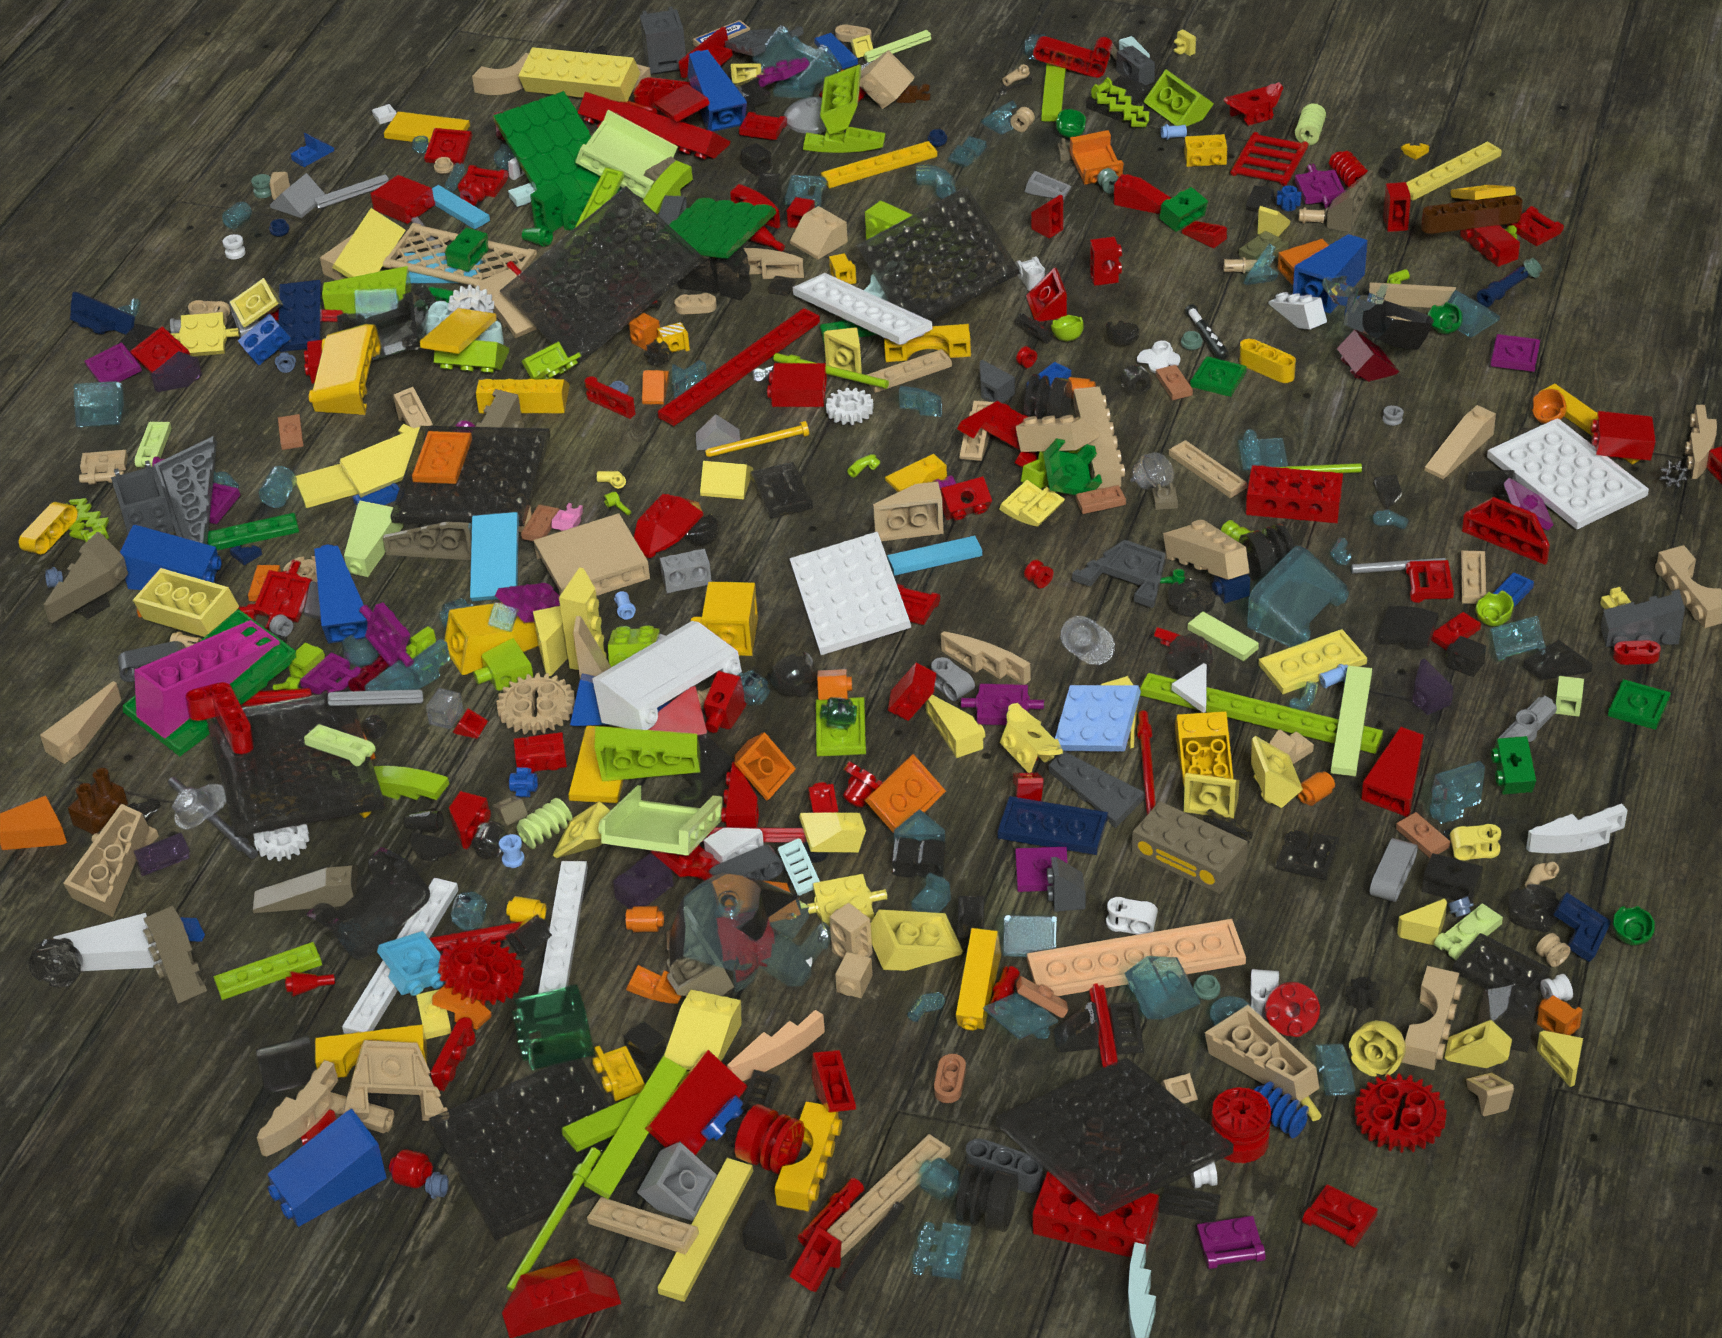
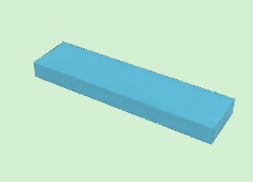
[432,185,490,229]
[887,536,982,576]

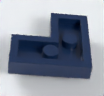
[1553,892,1611,962]

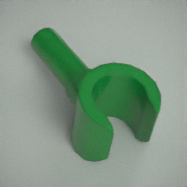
[1160,569,1185,588]

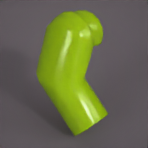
[1387,269,1410,284]
[847,454,880,477]

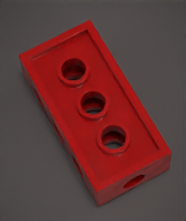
[1246,465,1343,523]
[1033,1169,1159,1258]

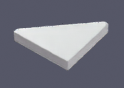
[1172,663,1207,713]

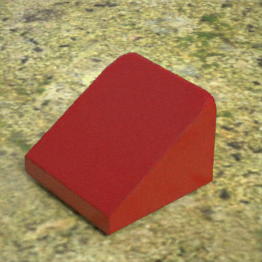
[453,708,488,739]

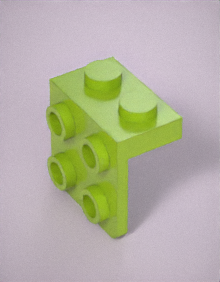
[522,342,581,379]
[608,626,660,667]

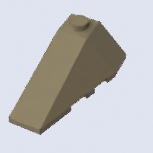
[383,522,472,560]

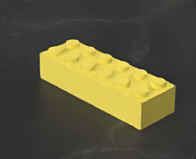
[518,47,640,102]

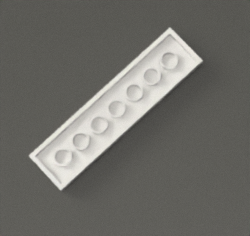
[793,273,933,345]

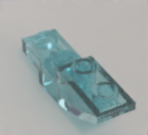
[365,639,450,691]

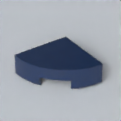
[230,545,262,565]

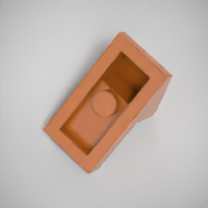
[642,370,670,404]

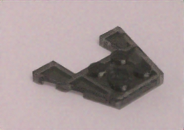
[674,735,735,807]

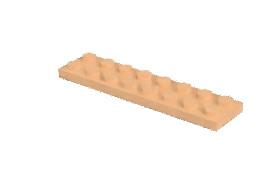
[1027,919,1246,996]

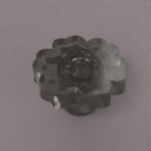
[1166,634,1214,680]

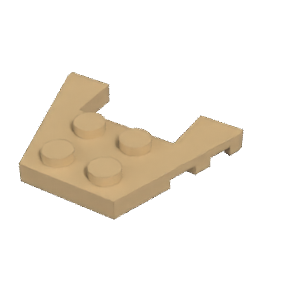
[342,1040,449,1121]

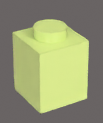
[1555,676,1584,716]

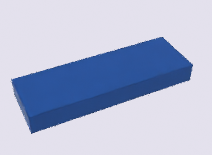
[814,33,858,70]

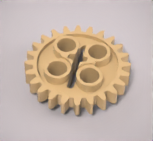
[497,673,575,735]

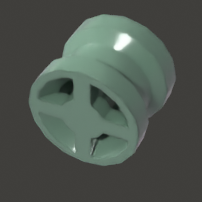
[1097,168,1119,194]
[251,174,272,198]

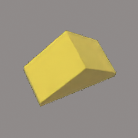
[731,64,761,85]
[1258,206,1291,237]
[1397,899,1447,945]
[1537,1031,1583,1087]

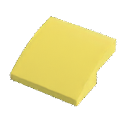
[999,480,1065,526]

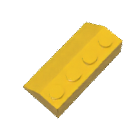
[476,379,570,413]

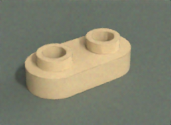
[835,25,872,42]
[674,293,717,314]

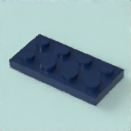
[279,280,322,352]
[998,796,1108,855]

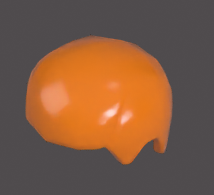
[1532,388,1567,424]

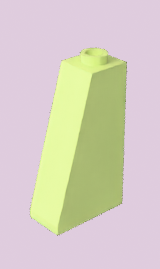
[344,501,404,577]

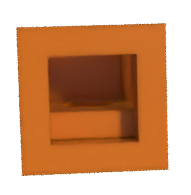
[1537,995,1583,1035]

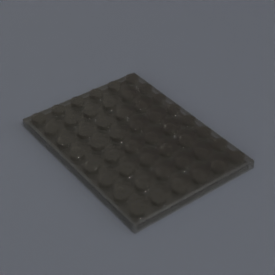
[500,186,704,367]
[206,689,385,837]

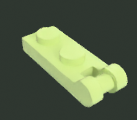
[135,422,172,468]
[304,724,376,766]
[1434,903,1503,960]

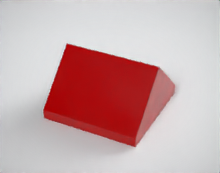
[1026,267,1067,322]

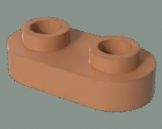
[934,1054,966,1103]

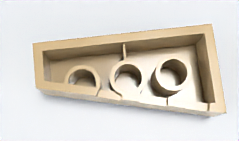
[1163,520,1249,580]

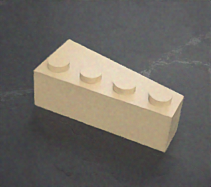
[63,804,149,917]
[1205,1005,1319,1101]

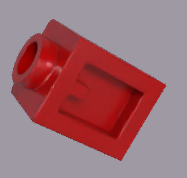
[808,782,838,813]

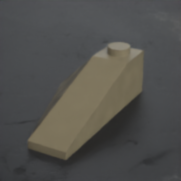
[1324,170,1373,232]
[44,532,128,623]
[253,865,358,913]
[666,919,734,996]

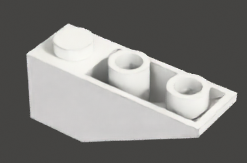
[1268,292,1327,329]

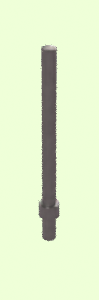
[168,777,258,859]

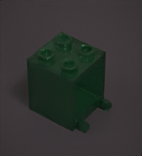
[511,984,595,1070]

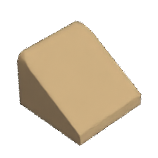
[270,172,290,200]
[1161,1073,1198,1107]

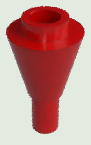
[751,225,785,252]
[285,971,335,997]

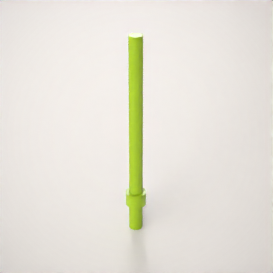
[773,353,889,389]
[506,1147,601,1292]

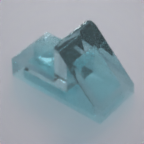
[981,100,1017,134]
[1243,243,1279,285]
[672,360,707,399]

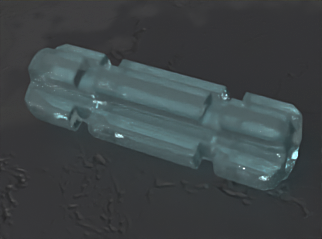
[445,163,465,192]

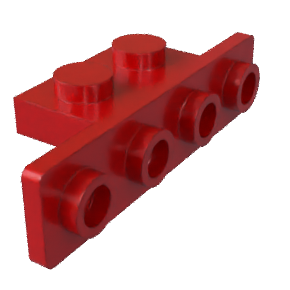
[679,27,733,78]

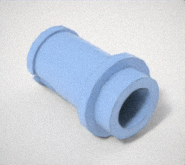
[1161,124,1187,140]
[614,591,636,620]
[1319,664,1348,688]

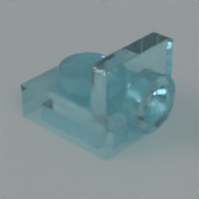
[911,873,951,913]

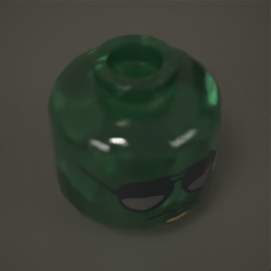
[820,697,857,730]

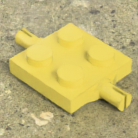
[170,312,240,357]
[799,874,887,929]

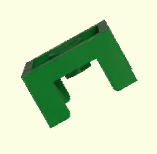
[1043,438,1102,495]

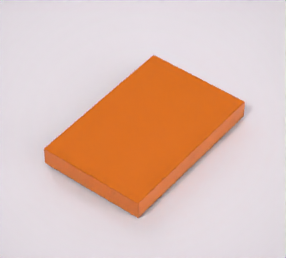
[412,431,472,484]
[865,754,946,838]

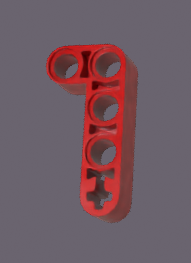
[1033,36,1113,78]
[634,77,691,107]
[186,682,254,754]

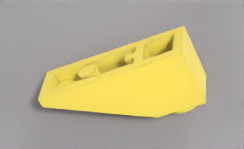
[926,695,985,758]

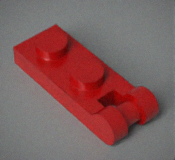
[584,376,636,419]
[431,1017,476,1091]

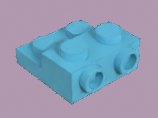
[377,931,446,996]

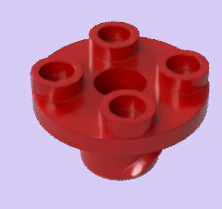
[843,761,883,808]
[1265,982,1320,1037]

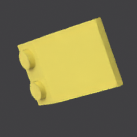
[871,910,963,971]
[664,990,742,1070]

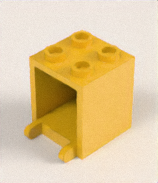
[691,582,758,656]

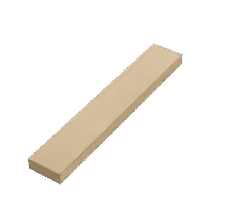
[827,1134,951,1258]

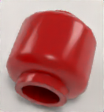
[389,1149,433,1189]

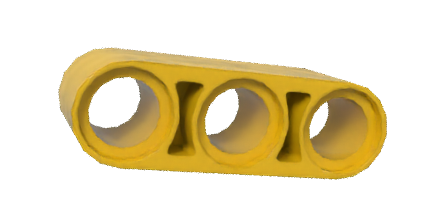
[1239,339,1296,383]
[19,502,78,555]

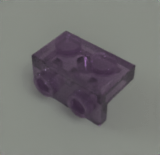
[133,833,190,876]

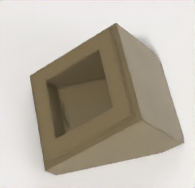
[492,796,528,825]

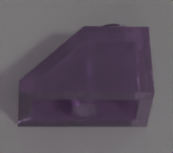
[151,351,202,392]
[1413,658,1453,715]

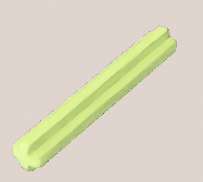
[864,30,931,63]

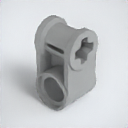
[931,657,975,701]

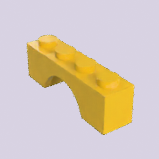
[884,324,971,362]
[315,1025,427,1078]
[775,1102,842,1212]

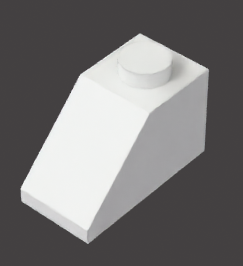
[704,828,764,863]

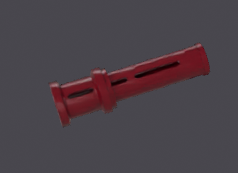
[348,655,389,691]

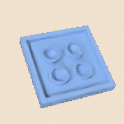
[1055,685,1141,751]

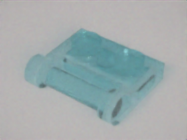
[785,175,827,208]
[1491,616,1546,661]

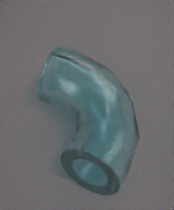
[916,165,956,200]

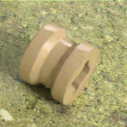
[1011,107,1035,132]
[1536,933,1571,967]

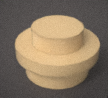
[434,157,454,175]

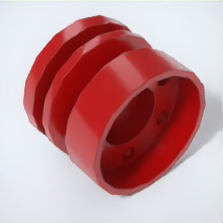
[1211,1087,1271,1163]
[735,1104,805,1175]

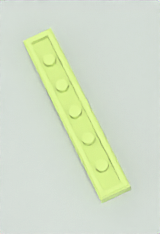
[1331,666,1372,776]

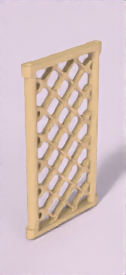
[383,223,537,286]

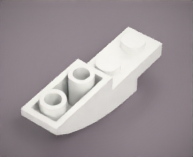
[1526,803,1627,853]

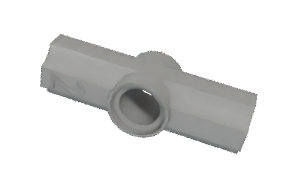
[1496,696,1557,742]

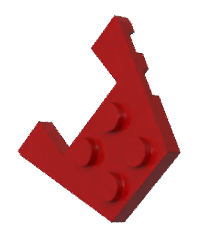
[957,401,1036,467]

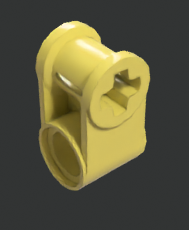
[1450,824,1501,861]

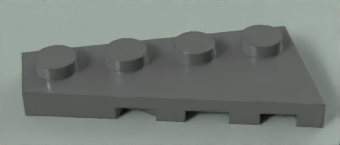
[1049,751,1145,828]

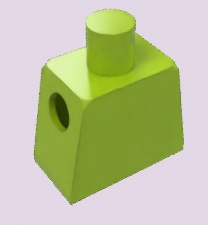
[473,638,534,691]

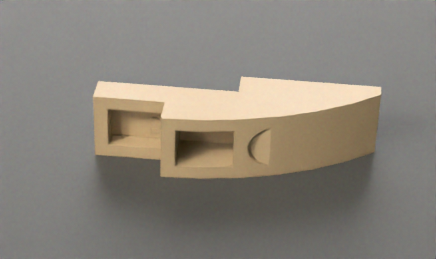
[1685,405,1717,479]
[257,1060,338,1157]

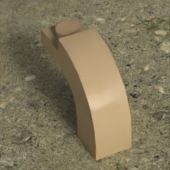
[472,53,529,95]

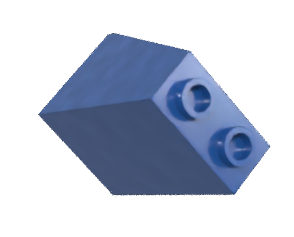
[688,50,747,132]
[1293,234,1367,314]
[120,525,221,590]
[314,545,368,643]
[267,1109,387,1227]

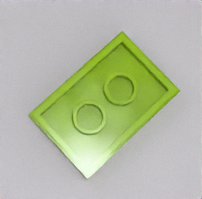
[816,697,866,756]

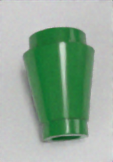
[522,226,553,247]

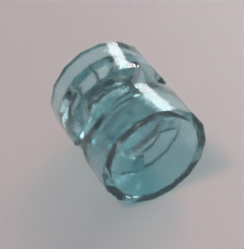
[259,466,297,508]

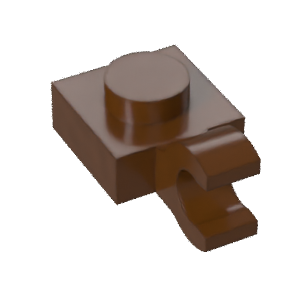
[896,84,931,103]

